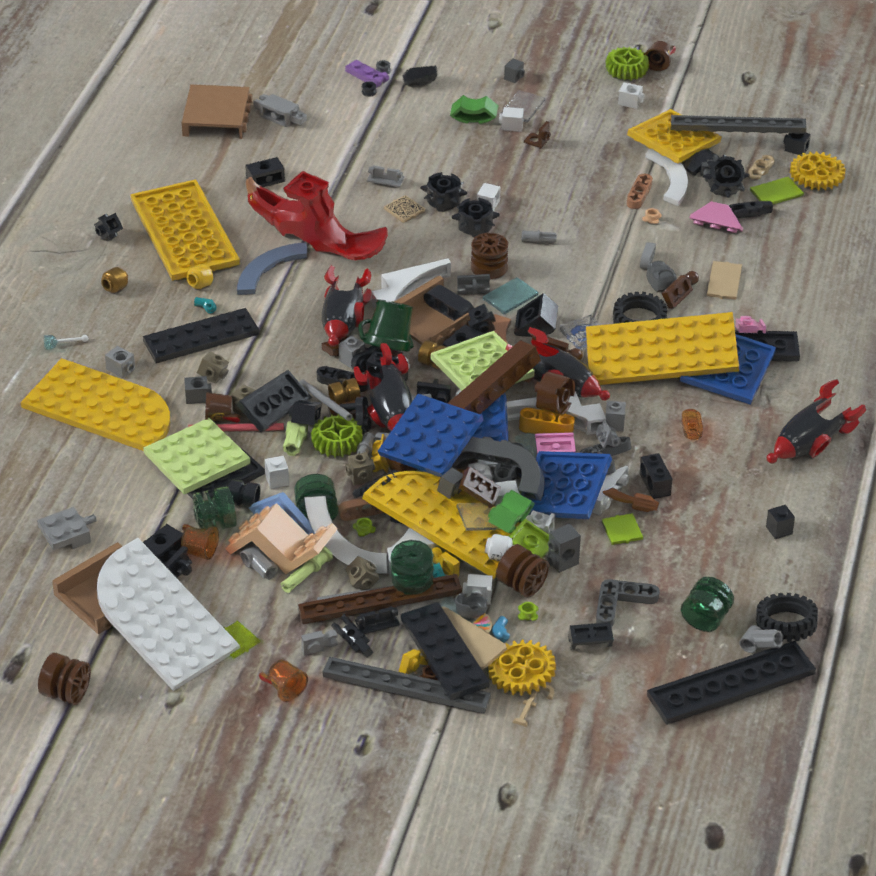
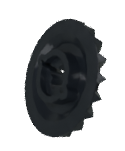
[352,470,398,498]

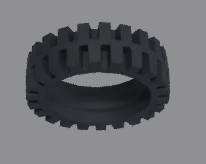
[613,291,667,324]
[756,593,818,642]

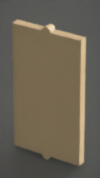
[707,261,742,300]

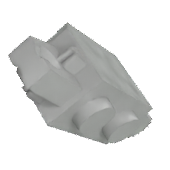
[253,94,307,127]

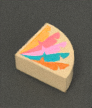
[472,613,492,635]

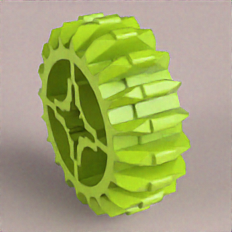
[605,46,649,81]
[311,414,363,458]

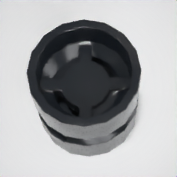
[227,479,261,508]

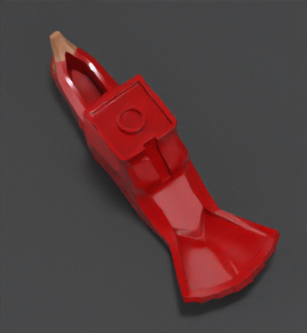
[246,171,388,261]

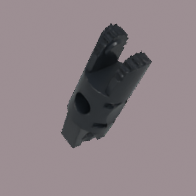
[729,201,773,219]
[331,614,373,658]

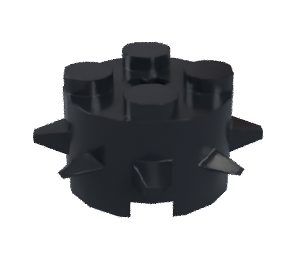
[703,155,750,198]
[420,172,467,212]
[452,198,500,238]

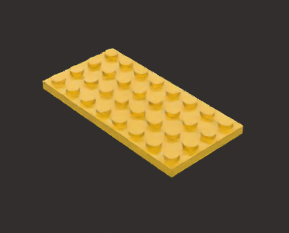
[130,179,240,281]
[586,312,739,385]

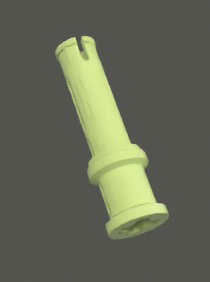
[281,546,333,593]

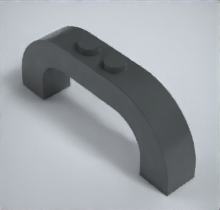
[450,437,545,501]

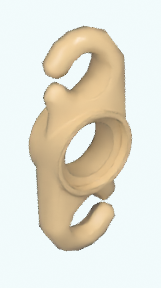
[748,155,775,180]

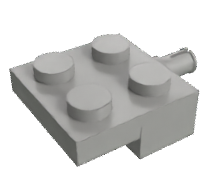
[37,507,97,550]

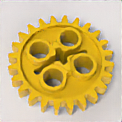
[790,151,846,191]
[488,639,556,696]

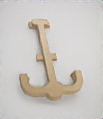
[513,685,554,727]

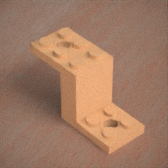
[226,503,338,575]

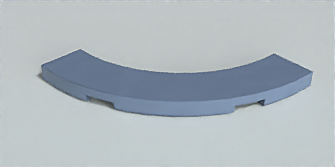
[237,242,307,295]

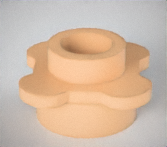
[642,208,662,224]

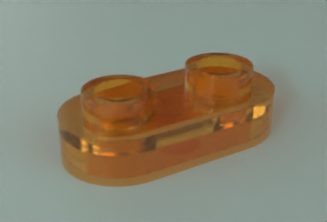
[681,409,703,440]

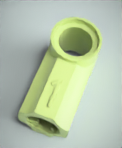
[283,421,308,456]

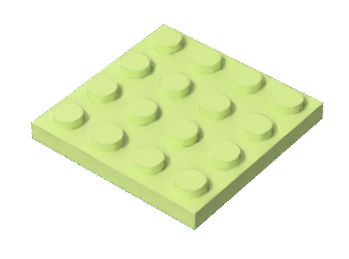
[431,331,535,390]
[143,418,250,495]

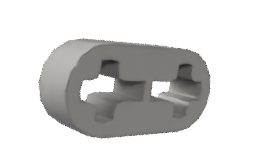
[640,242,656,269]

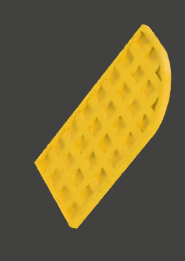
[21,358,171,451]
[362,471,520,579]

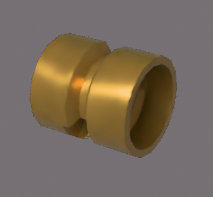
[418,340,447,371]
[328,378,361,404]

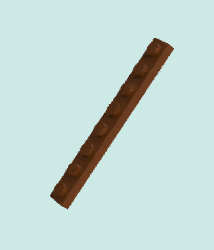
[298,574,462,624]

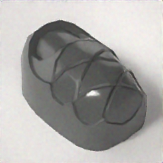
[646,261,677,292]

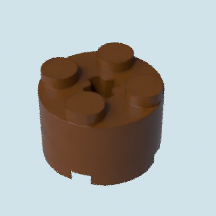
[535,372,575,414]

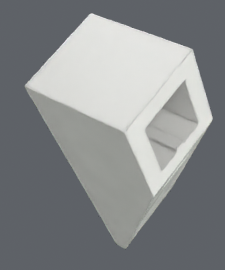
[592,466,629,515]

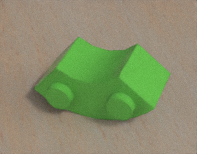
[450,95,499,124]
[488,490,535,533]

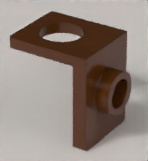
[524,121,551,148]

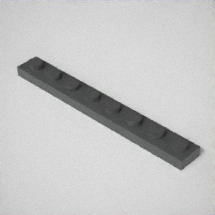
[671,115,806,134]
[323,656,491,714]

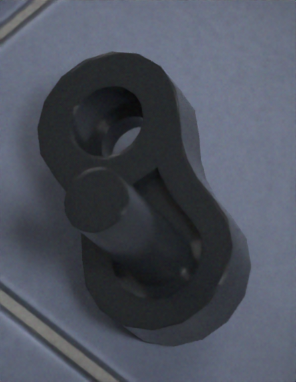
[351,345,382,373]
[339,396,371,434]

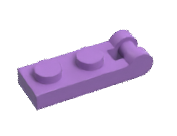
[345,60,389,88]

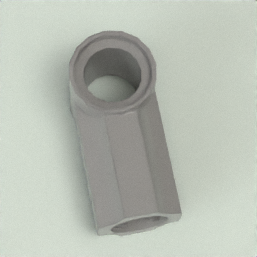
[240,544,278,580]
[739,625,783,653]

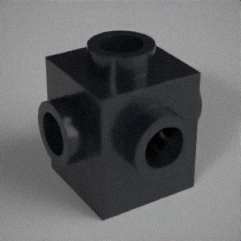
[94,213,124,240]
[468,303,496,334]

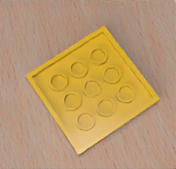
[627,109,722,163]

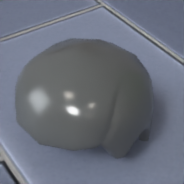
[455,592,487,619]

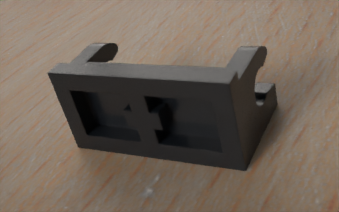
[568,622,614,650]

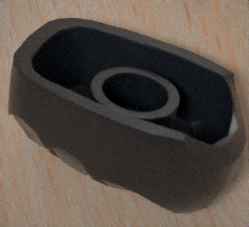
[403,66,438,86]

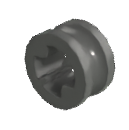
[376,60,391,74]

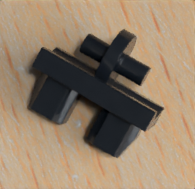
[417,379,451,403]
[162,546,192,578]

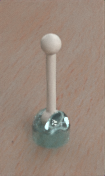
[43,335,89,350]

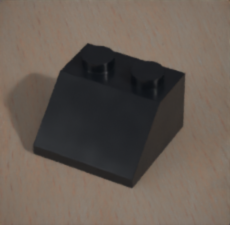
[514,293,558,337]

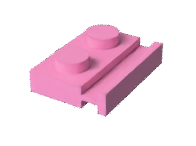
[735,316,766,333]
[535,433,576,454]

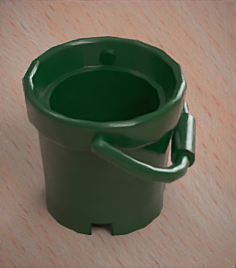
[358,299,414,352]

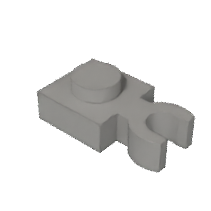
[301,630,338,655]

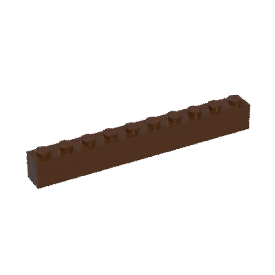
[385,340,541,472]

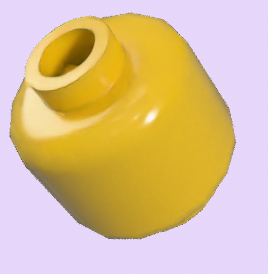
[187,264,213,289]

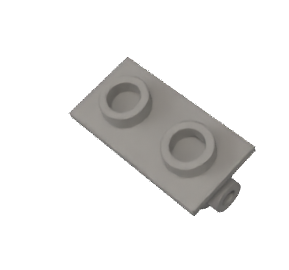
[367,165,404,187]
[596,420,621,449]

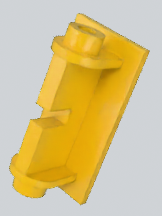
[371,434,389,473]

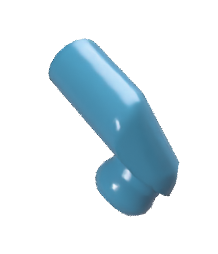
[492,616,510,643]

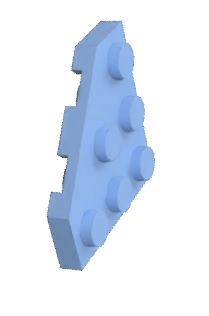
[249,492,315,535]

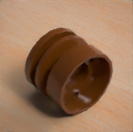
[471,233,508,279]
[496,544,549,598]
[38,653,91,705]

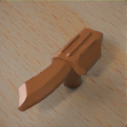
[602,488,659,512]

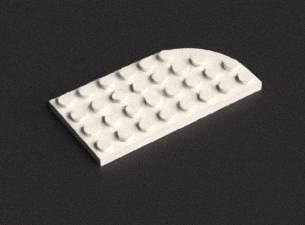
[97,538,240,691]

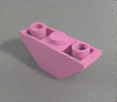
[690,201,743,233]

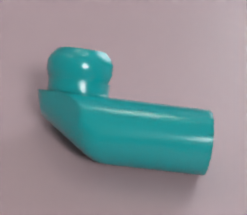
[194,297,217,314]

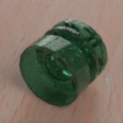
[294,474,338,521]
[193,487,237,532]
[390,540,434,595]
[681,577,734,632]

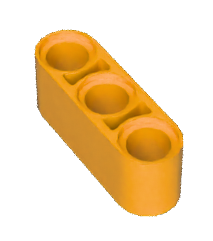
[519,408,575,434]

